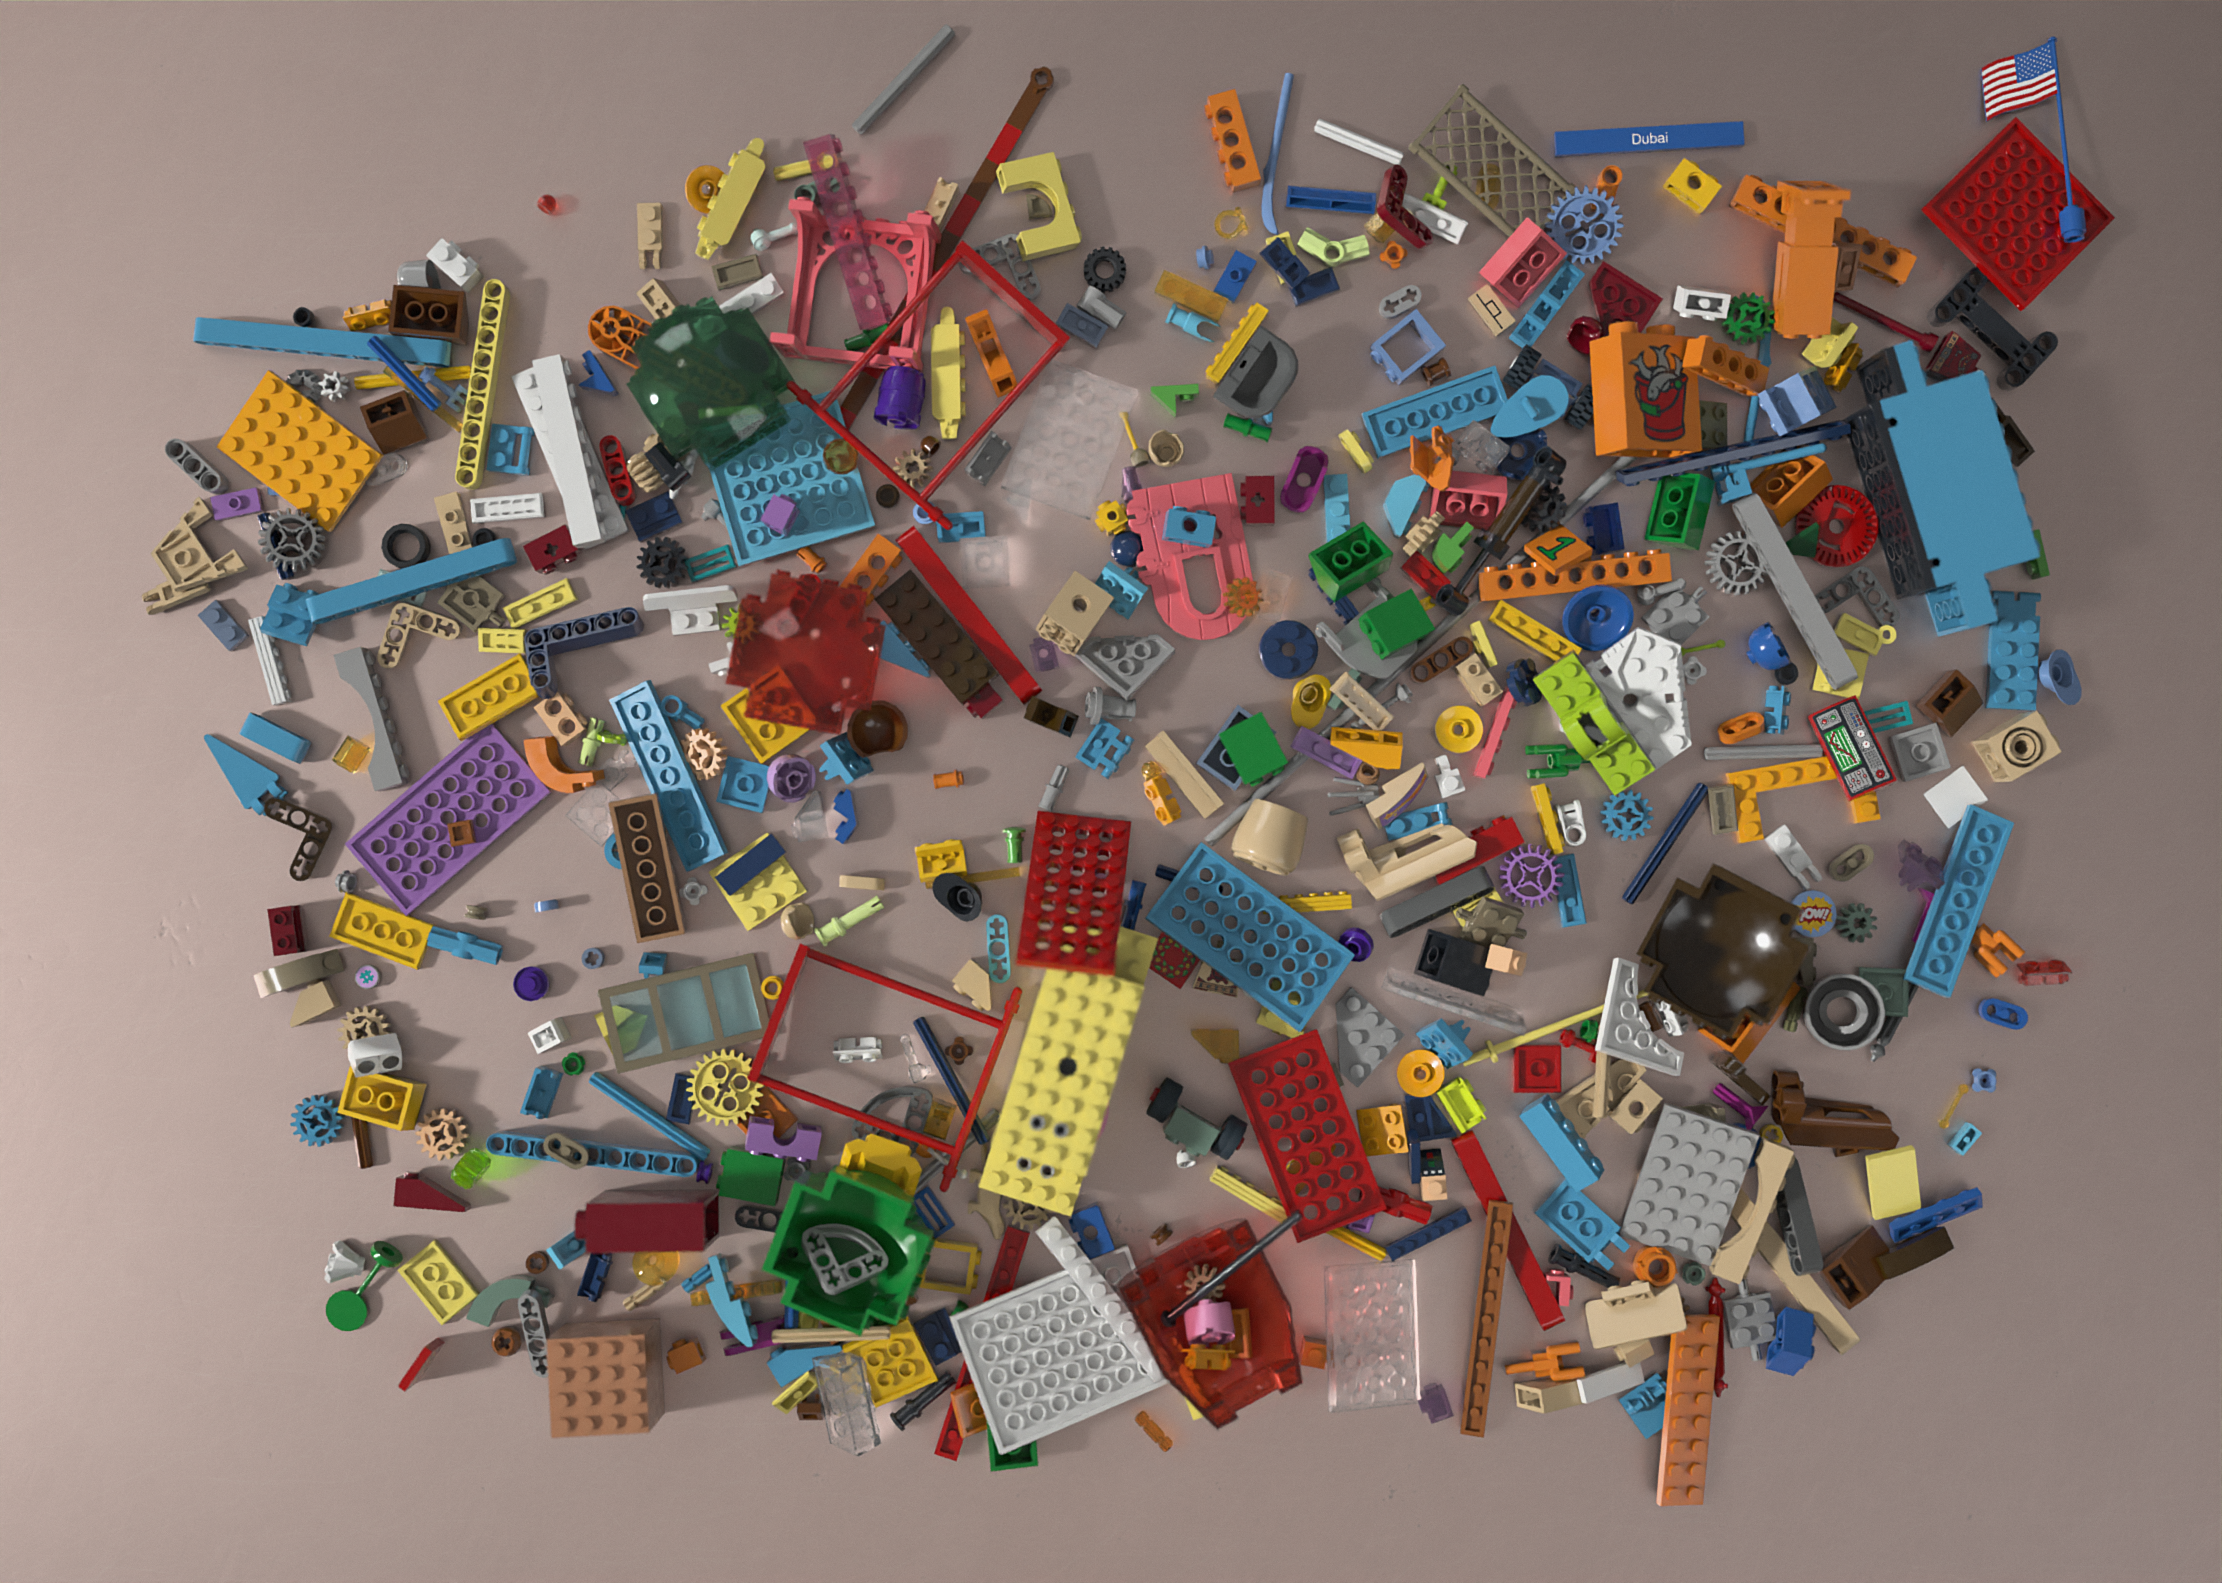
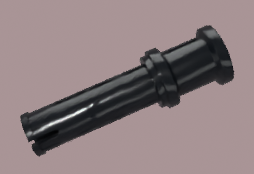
[1548,1243,1620,1288]
[889,1371,957,1431]

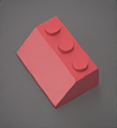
[1479,218,1567,308]
[1428,471,1507,530]

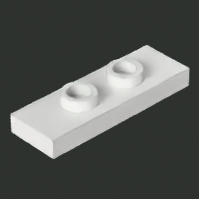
[470,493,545,524]

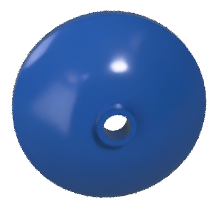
[1562,585,1634,651]

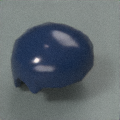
[1110,531,1143,568]

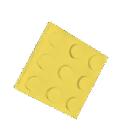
[709,832,808,931]

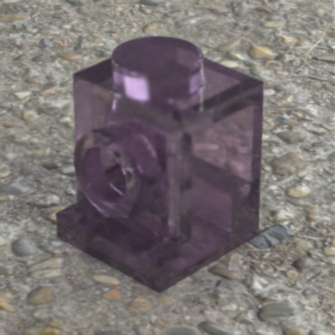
[1029,637,1060,673]

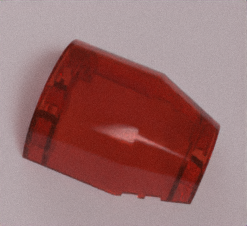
[1117,1218,1303,1430]

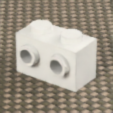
[426,238,484,293]
[1673,285,1731,321]

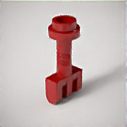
[1559,1029,1597,1064]

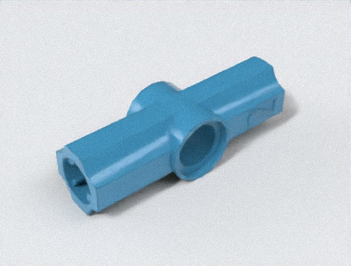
[427,926,503,965]

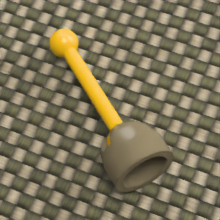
[1119,412,1151,468]

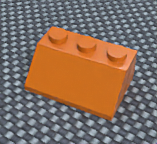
[1748,446,1833,528]

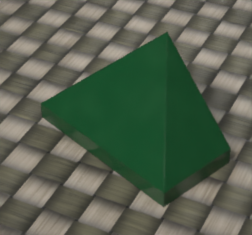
[1786,521,1822,558]

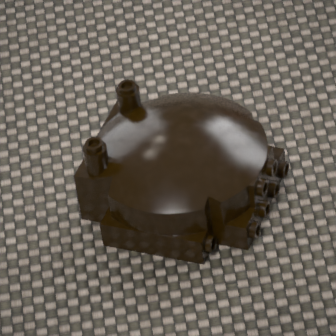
[1636,863,1812,1040]

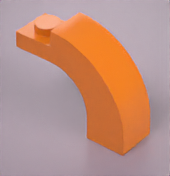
[965,309,1017,398]
[524,736,605,793]

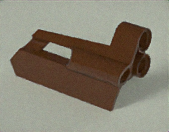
[1771,1070,1900,1151]

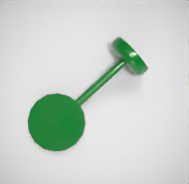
[326,1241,403,1331]

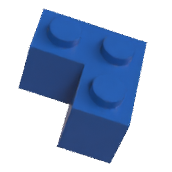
[1766,1307,1816,1376]

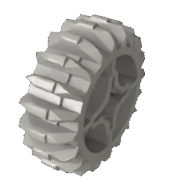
[258,508,325,572]
[1705,531,1768,596]

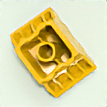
[839,1133,922,1197]

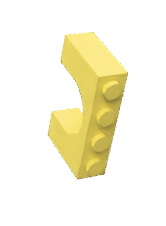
[996,152,1082,261]

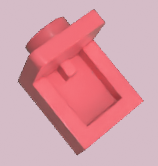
[1543,1269,1574,1306]

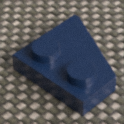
[1404,1094,1457,1142]

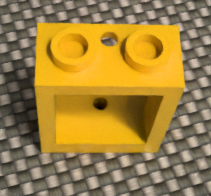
[919,1237,982,1295]

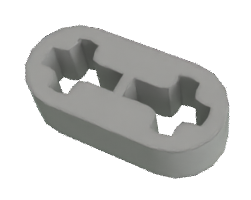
[1379,285,1422,319]

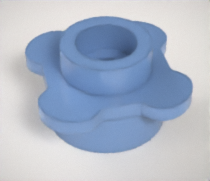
[1972,1068,1996,1093]

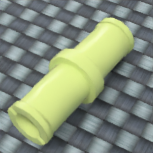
[578,717,605,767]

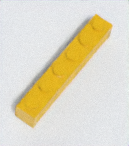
[1205,302,1269,385]
[1262,891,1352,915]

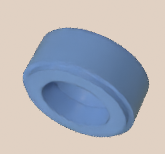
[534,899,559,913]

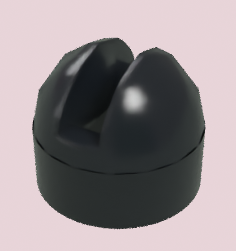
[293,307,315,327]

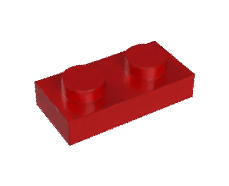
[1400,550,1451,600]

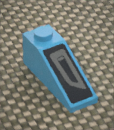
[767,1341,845,1387]

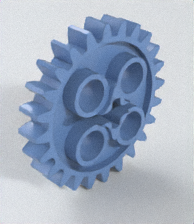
[1545,185,1624,264]

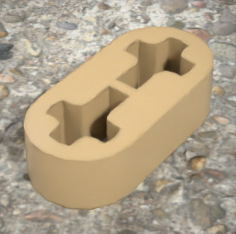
[839,875,885,890]

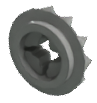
[286,369,322,403]

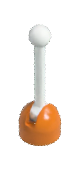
[916,1144,968,1179]

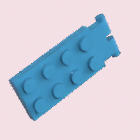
[1985,590,2041,711]

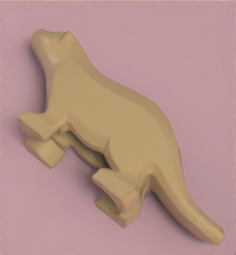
[968,1144,1005,1240]

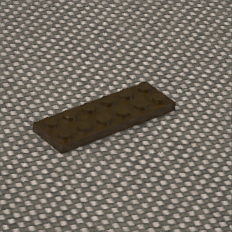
[874,569,999,705]

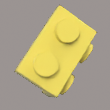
[1802,317,1859,368]

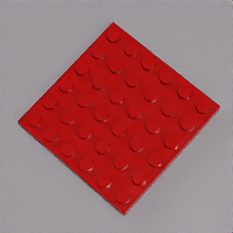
[1921,117,2115,312]

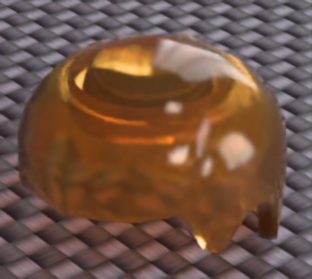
[822,438,859,475]

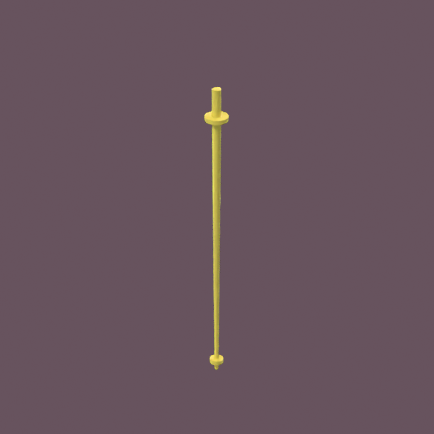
[1462,989,1649,1067]

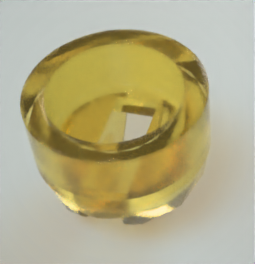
[1141,761,1162,781]

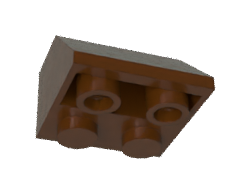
[360,390,429,456]
[1915,669,1984,738]

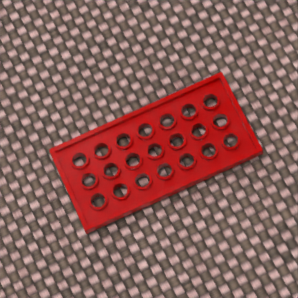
[1015,811,1131,977]
[1228,1029,1387,1244]

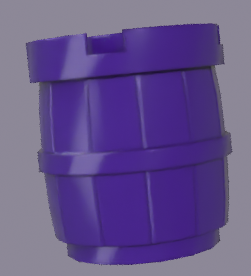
[873,366,926,430]

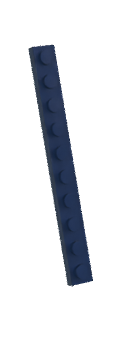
[1616,420,1851,486]

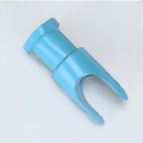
[1165,303,1221,342]

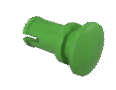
[1002,827,1026,863]

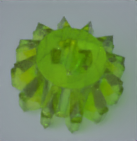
[451,1148,491,1189]

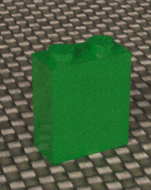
[1358,588,1435,660]
[1218,711,1288,787]
[716,1146,786,1206]

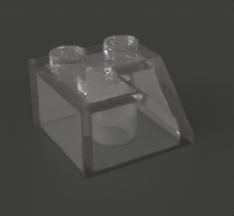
[959,536,1011,589]

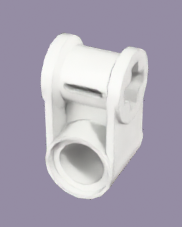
[1554,799,1586,847]

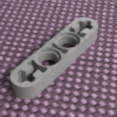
[518,1289,551,1378]

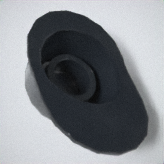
[932,873,983,922]

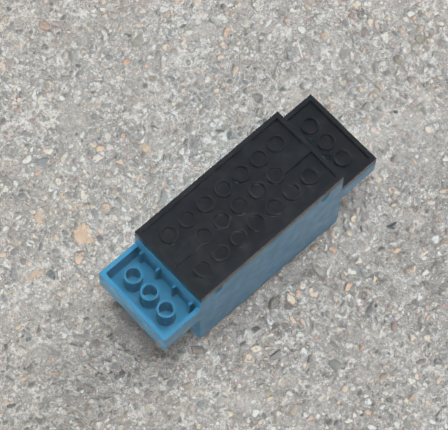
[1842,340,2040,637]

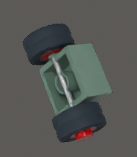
[1146,1077,1248,1160]

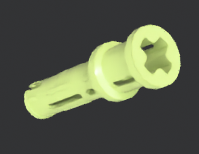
[814,895,884,947]

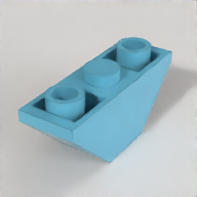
[1383,474,1430,539]

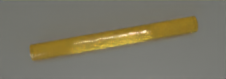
[383,366,463,433]
[925,867,1020,889]

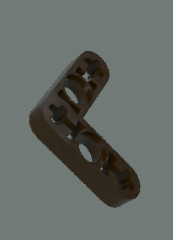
[264,797,332,881]
[1710,1052,1771,1105]

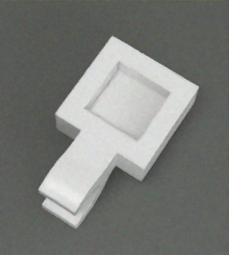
[1434,755,1465,798]

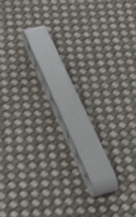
[1732,493,1858,690]

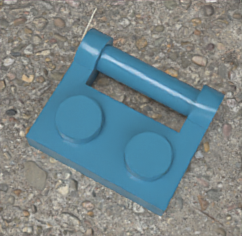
[486,423,534,476]

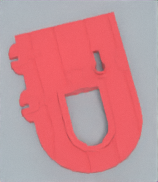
[1126,473,1254,640]

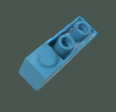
[862,620,931,678]

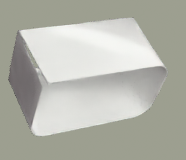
[348,1033,402,1077]

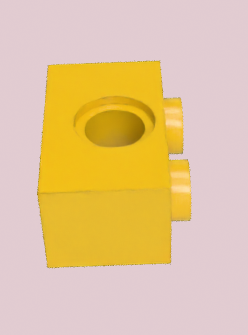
[1662,158,1722,215]

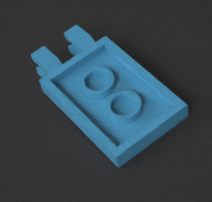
[1534,1178,1630,1271]

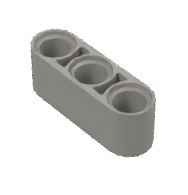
[165,438,229,495]

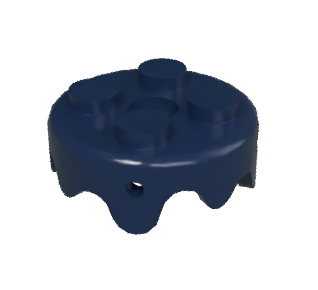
[1488,428,1547,481]
[1258,620,1318,680]

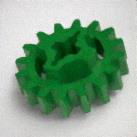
[1722,292,1775,345]

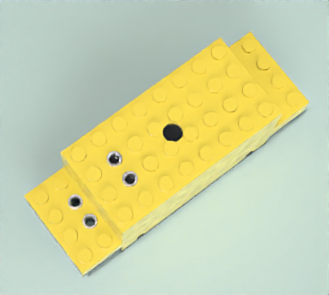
[979,910,1158,1216]

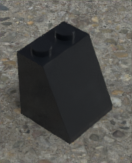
[1414,929,1493,997]

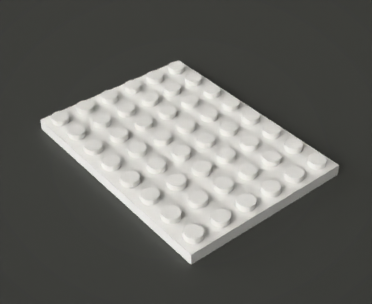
[949,1244,1177,1455]

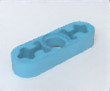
[986,914,1011,983]

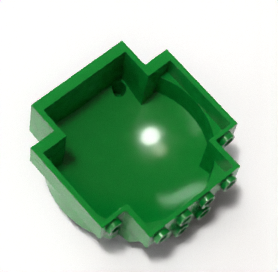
[761,1165,936,1336]

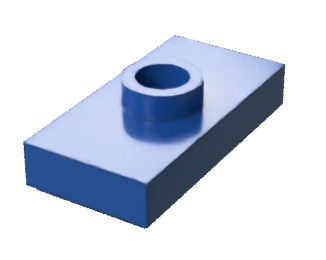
[1213,250,1257,304]

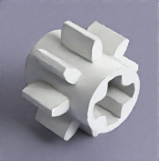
[318,371,351,402]

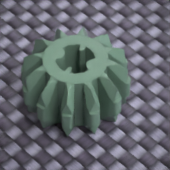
[1836,903,1878,943]

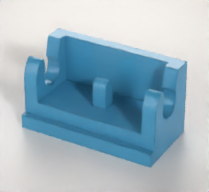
[1715,468,1752,506]
[936,511,986,543]
[520,1066,564,1119]

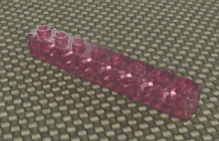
[803,134,892,330]

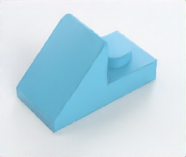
[546,1231,586,1270]

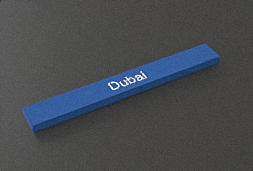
[1554,121,1745,157]

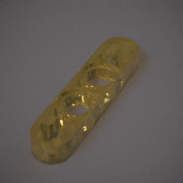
[690,1279,783,1306]

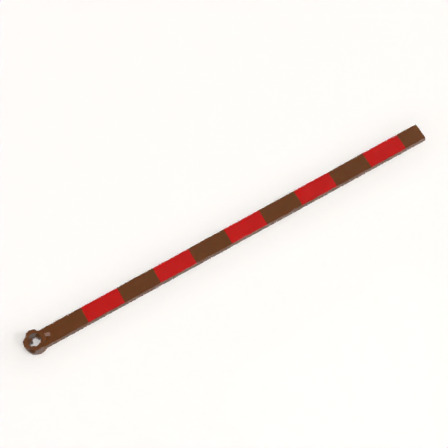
[840,66,1054,430]

